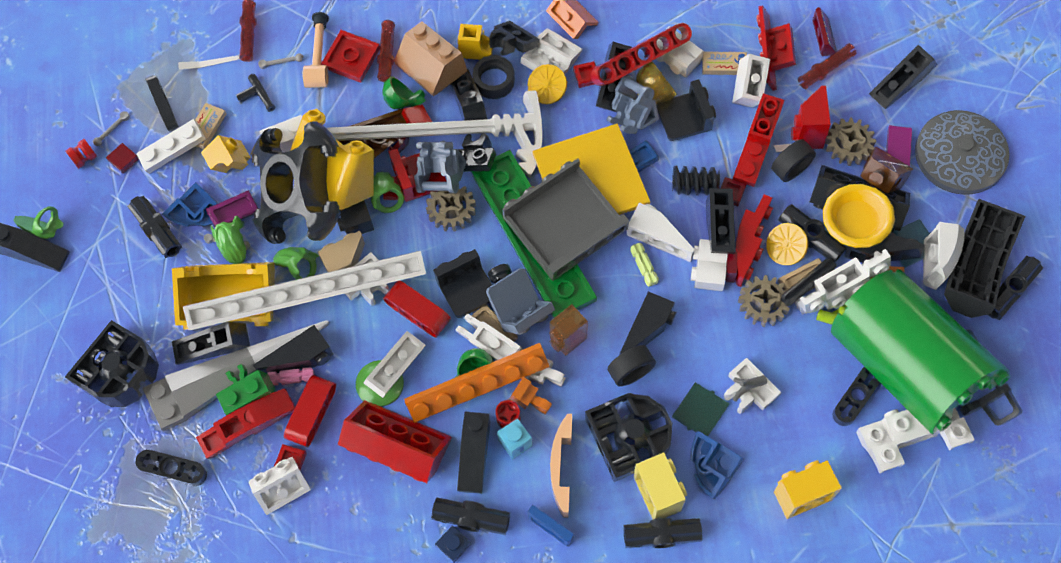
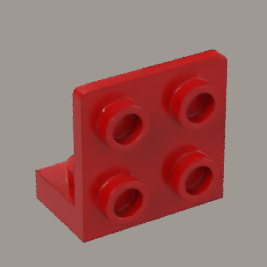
[389,149,447,202]

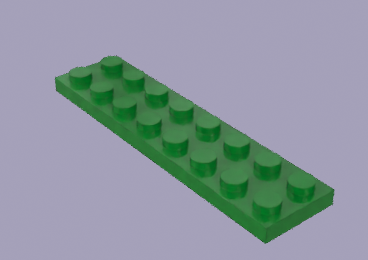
[470,150,597,322]

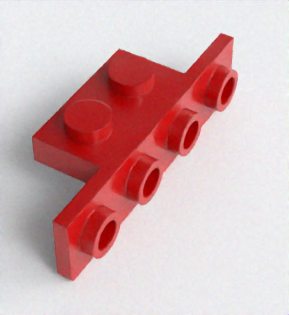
[756,5,796,91]

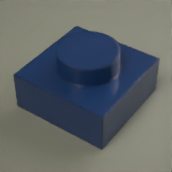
[435,525,471,563]

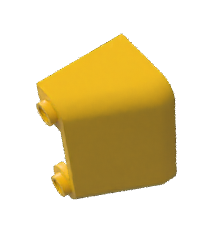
[290,108,374,210]
[172,262,275,329]

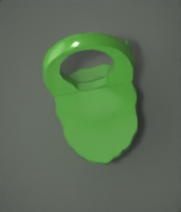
[370,171,404,213]
[13,206,64,239]
[211,216,246,264]
[273,247,319,280]

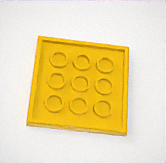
[532,123,650,215]

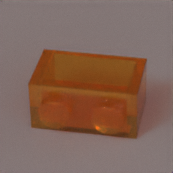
[549,304,588,356]

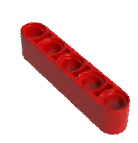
[590,23,692,86]

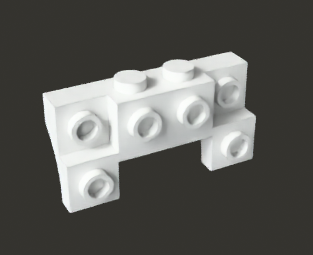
[795,249,891,315]
[856,408,975,474]

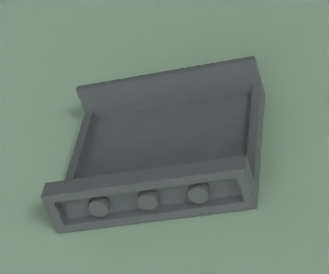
[503,158,629,281]

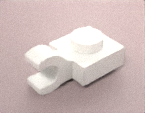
[526,359,566,387]

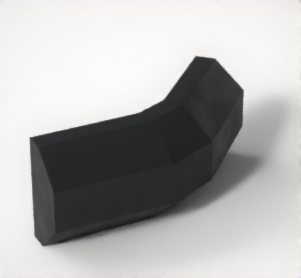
[944,199,1025,318]

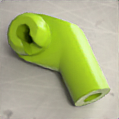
[816,304,847,325]

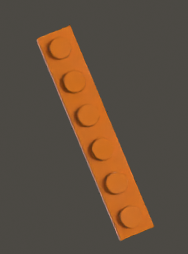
[404,343,550,423]

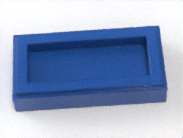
[527,505,574,547]

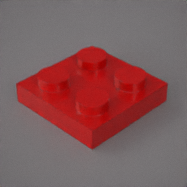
[321,30,381,83]

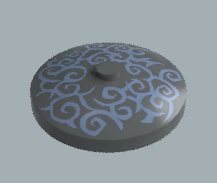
[915,110,1009,195]

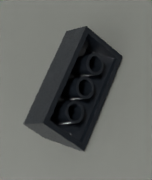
[809,165,910,232]

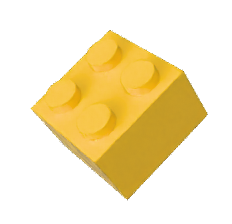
[774,460,842,519]

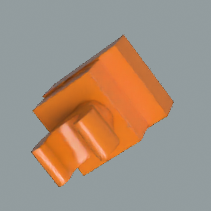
[509,377,552,414]

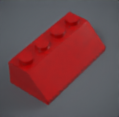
[338,400,452,483]

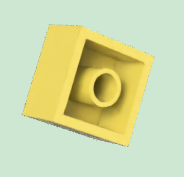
[633,453,687,520]

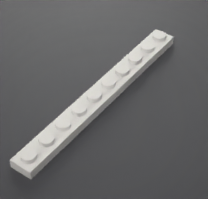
[183,251,426,330]

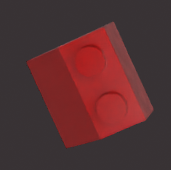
[791,85,831,149]

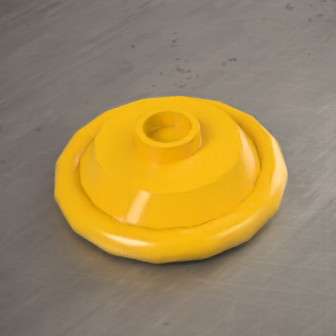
[823,184,895,248]

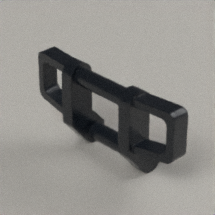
[959,329,1022,426]

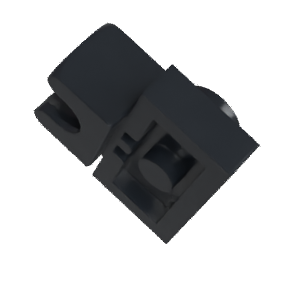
[489,20,540,55]
[458,133,496,172]

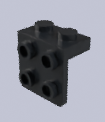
[656,79,716,141]
[433,249,492,318]

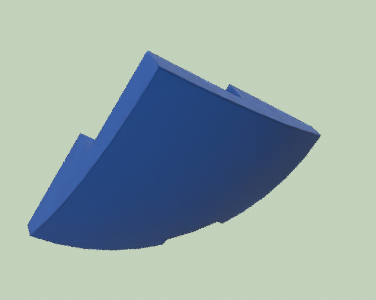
[162,182,218,227]
[691,431,744,499]

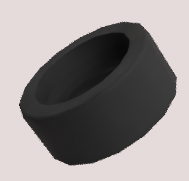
[473,55,515,99]
[771,139,816,182]
[607,345,656,387]

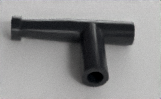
[236,74,275,112]

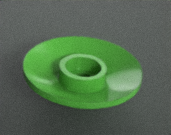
[355,360,404,407]

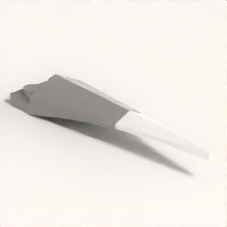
[143,320,329,432]

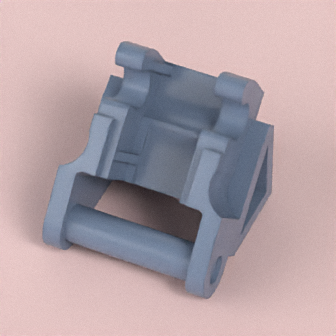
[607,74,659,134]
[414,141,467,194]

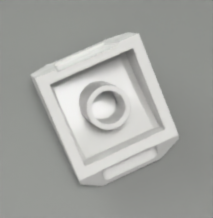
[923,222,965,290]

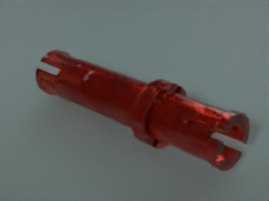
[239,0,257,62]
[377,20,395,82]
[798,43,856,89]

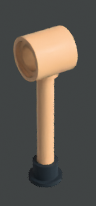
[303,12,329,88]

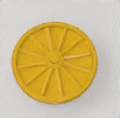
[528,64,567,104]
[766,223,808,265]

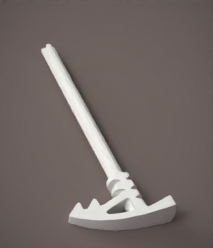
[327,90,542,178]

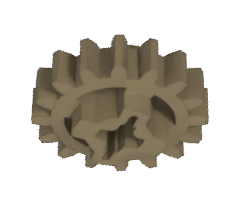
[825,117,876,166]
[426,186,476,232]
[738,275,790,327]

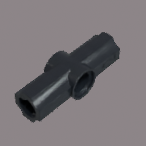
[127,196,182,258]
[778,204,847,262]
[987,255,1043,320]
[431,497,510,535]
[623,518,702,548]

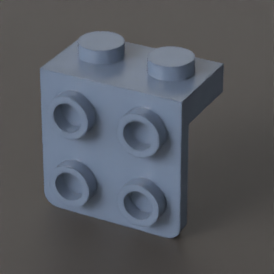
[486,268,555,335]

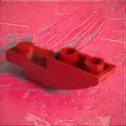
[733,93,785,187]
[735,194,773,287]
[196,388,295,459]

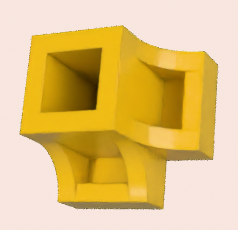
[458,24,493,60]
[201,135,251,173]

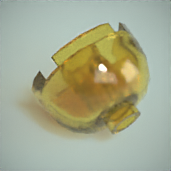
[636,61,677,105]

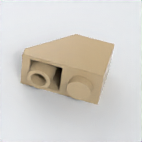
[318,231,365,272]

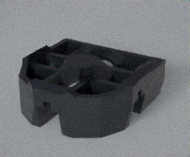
[65,320,159,407]
[585,393,672,482]

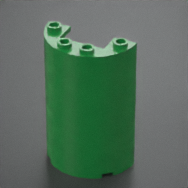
[831,269,1011,435]

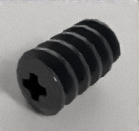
[672,166,720,196]

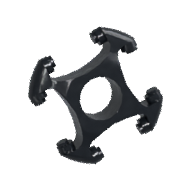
[250,121,341,244]

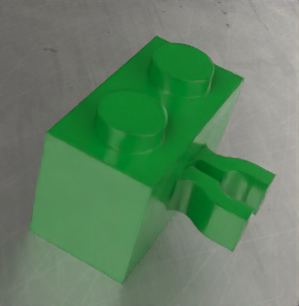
[216,364,276,416]

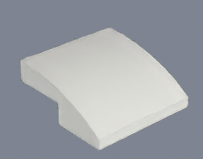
[520,28,582,74]

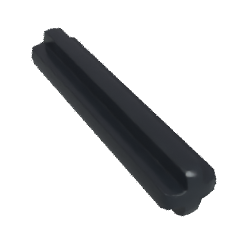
[781,258,836,306]

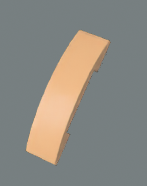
[550,414,572,518]

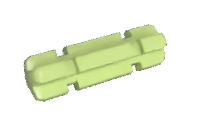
[630,243,659,287]

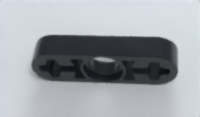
[145,74,179,131]
[833,367,880,426]
[135,450,207,486]

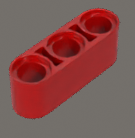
[383,280,451,338]
[284,375,336,447]

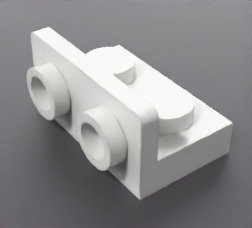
[248,457,311,515]

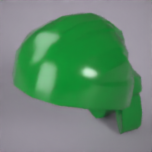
[382,76,426,109]
[454,348,494,378]

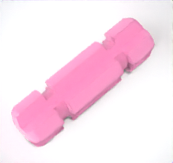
[267,367,314,386]

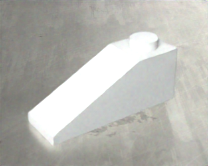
[627,203,694,262]

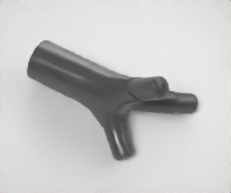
[733,375,767,402]

